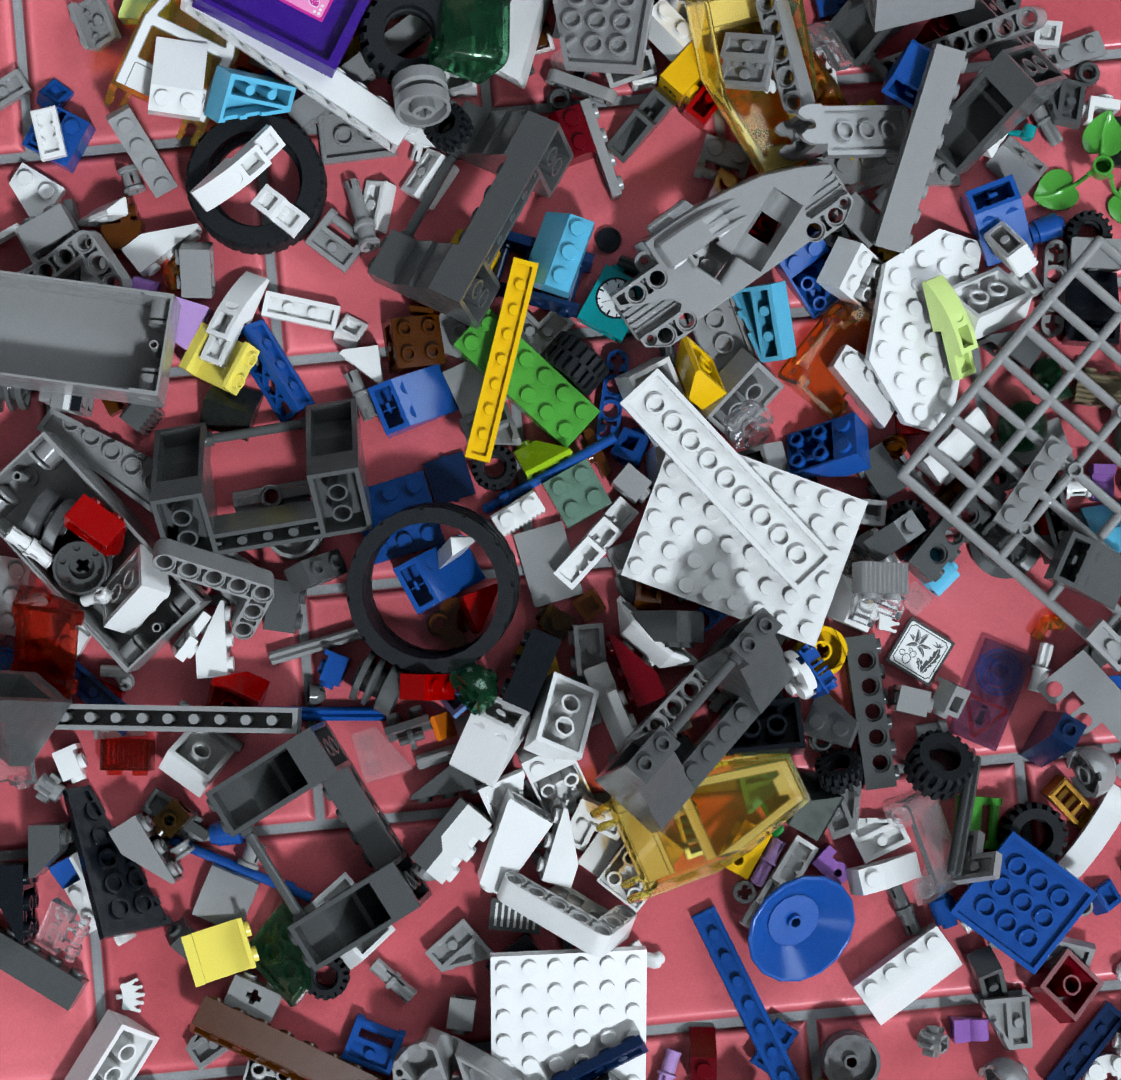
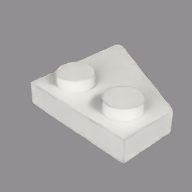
[9,162,67,217]

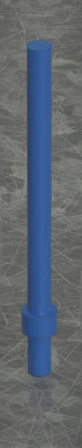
[482,432,618,514]
[169,836,314,903]

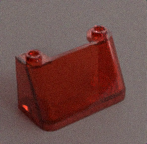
[10,585,85,701]

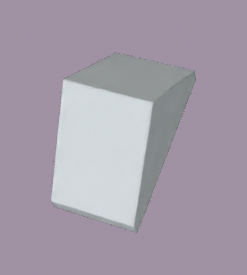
[339,345,384,384]

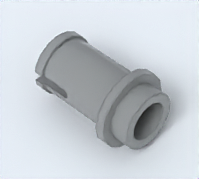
[915,718,948,739]

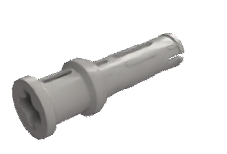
[343,178,381,253]

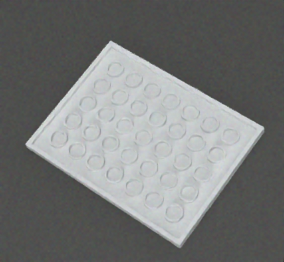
[621,454,868,647]

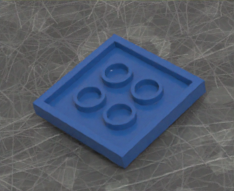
[362,470,445,565]

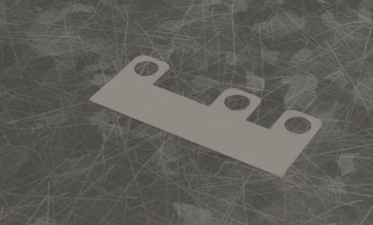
[1038,649,1121,780]

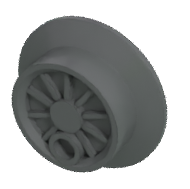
[970,510,1041,579]

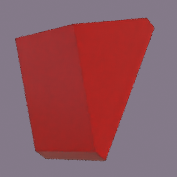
[458,583,498,634]

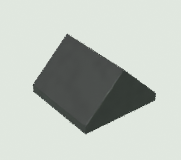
[200,385,264,442]

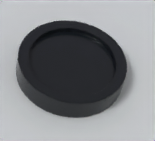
[596,227,621,253]

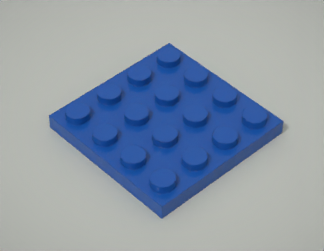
[949,829,1098,975]

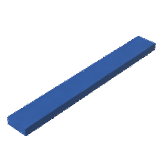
[691,905,800,1080]

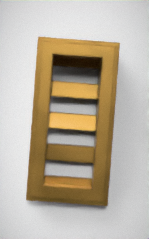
[1041,774,1095,830]

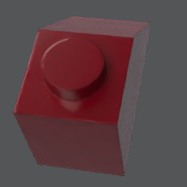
[689,1026,717,1080]

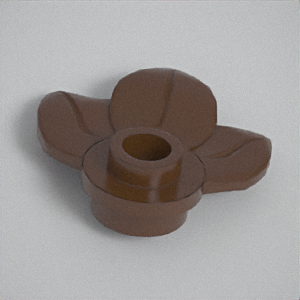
[426,597,470,648]

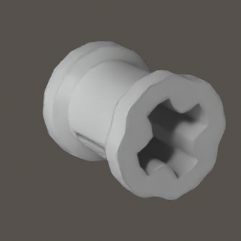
[117,164,146,196]
[237,840,268,871]

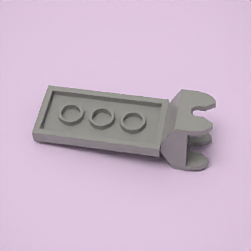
[774,104,910,161]

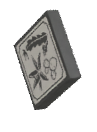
[885,617,955,687]

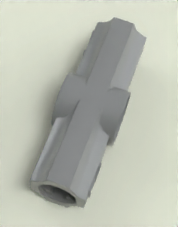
[233,480,312,512]

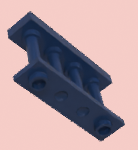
[493,231,595,318]

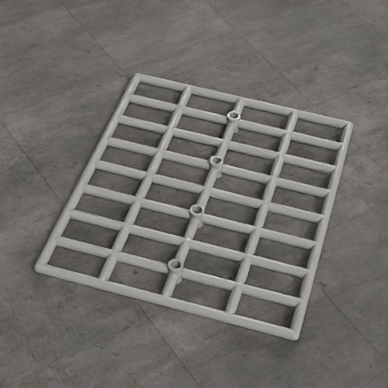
[897,236,1121,637]

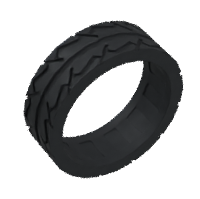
[347,502,520,674]

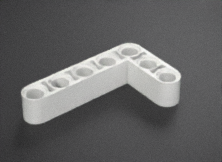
[497,871,637,957]

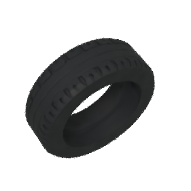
[185,115,327,255]

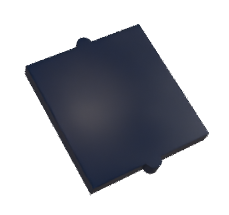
[423,451,476,503]

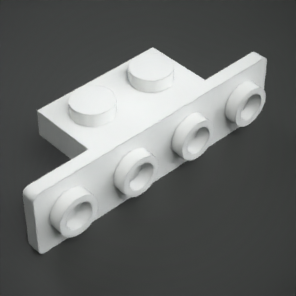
[583,661,638,752]
[64,852,136,946]

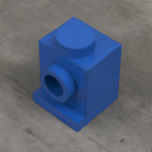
[610,427,650,470]
[317,649,351,690]

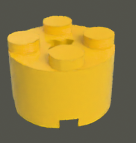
[793,625,848,676]

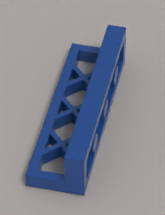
[238,319,316,422]

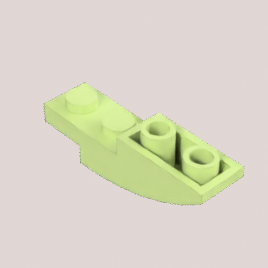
[922,275,978,380]

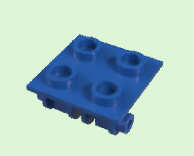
[796,644,838,699]

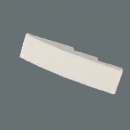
[553,496,639,590]
[739,835,819,929]

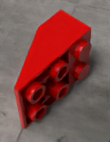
[64,494,126,556]

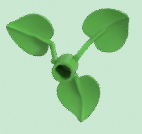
[1033,110,1121,223]

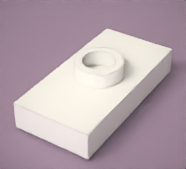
[30,105,68,162]

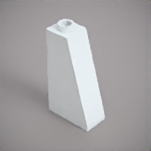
[476,0,550,89]
[478,788,553,894]

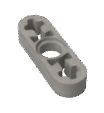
[545,69,618,107]

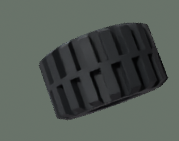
[541,330,609,396]
[903,730,975,801]
[998,801,1068,861]

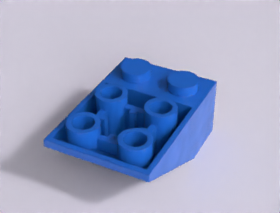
[960,174,1034,268]
[775,226,841,319]
[367,365,459,438]
[786,412,871,478]
[393,534,486,615]

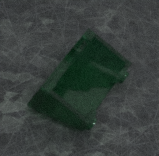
[428,0,510,85]

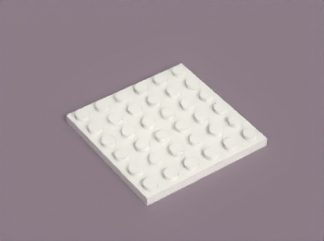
[490,946,647,1080]

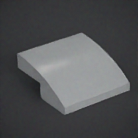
[717,32,775,92]
[442,361,508,418]
[192,863,260,925]

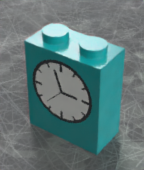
[577,264,642,345]

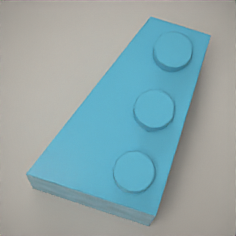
[204,65,297,123]
[731,281,797,363]

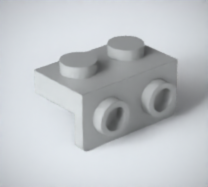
[67,0,122,52]
[568,623,606,676]

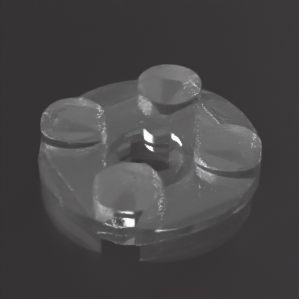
[723,399,773,450]

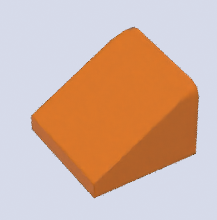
[430,712,456,742]

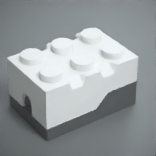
[410,795,493,884]

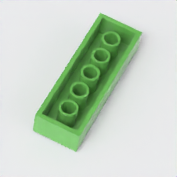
[452,308,600,447]

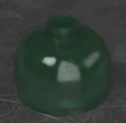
[1030,354,1074,402]
[996,400,1048,452]
[449,663,498,716]

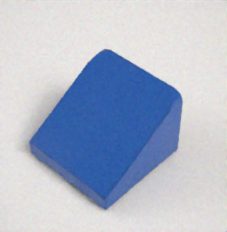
[37,78,74,109]
[49,857,80,889]
[1092,878,1121,915]

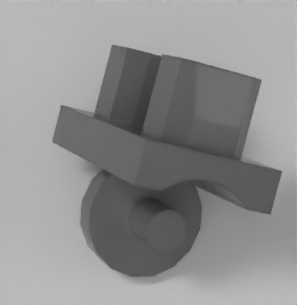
[384,705,433,750]

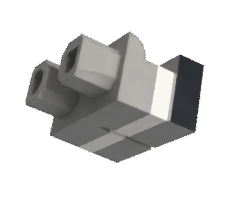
[38,391,95,417]

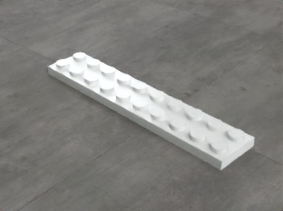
[620,368,835,593]

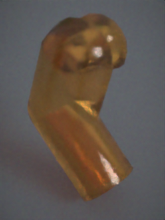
[162,257,180,294]
[1030,614,1067,642]

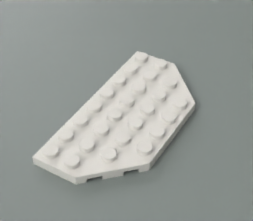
[864,229,981,437]

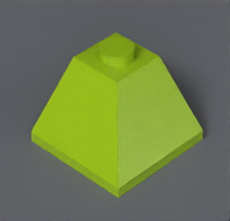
[513,439,573,480]

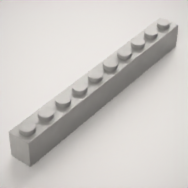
[54,704,302,734]

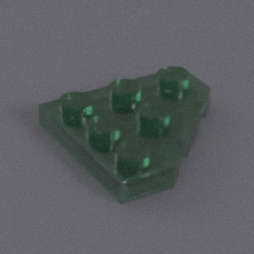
[250,900,311,1007]

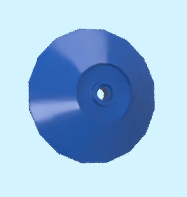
[747,876,855,981]

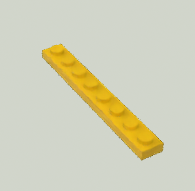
[465,257,539,463]

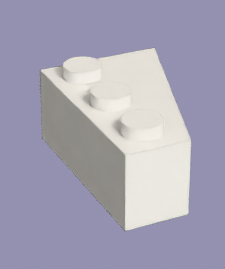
[827,344,895,430]

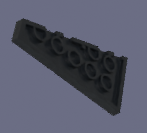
[62,785,173,940]

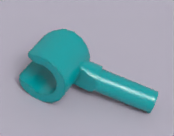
[1007,123,1037,142]

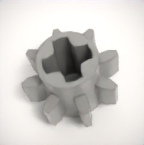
[34,772,66,804]
[917,1025,949,1058]

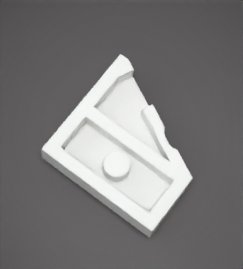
[477,767,525,825]
[850,818,911,864]

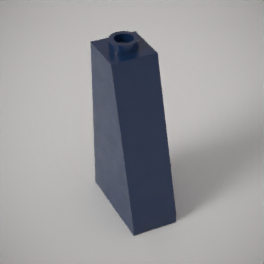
[1019,711,1087,768]

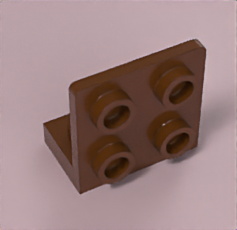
[382,314,446,374]

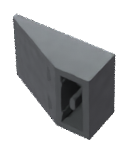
[1044,531,1121,610]

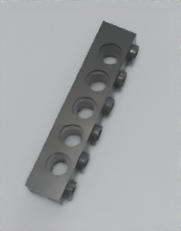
[902,446,1025,584]
[844,634,900,790]

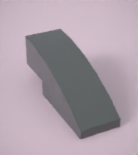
[606,86,677,163]

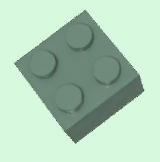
[542,458,612,530]

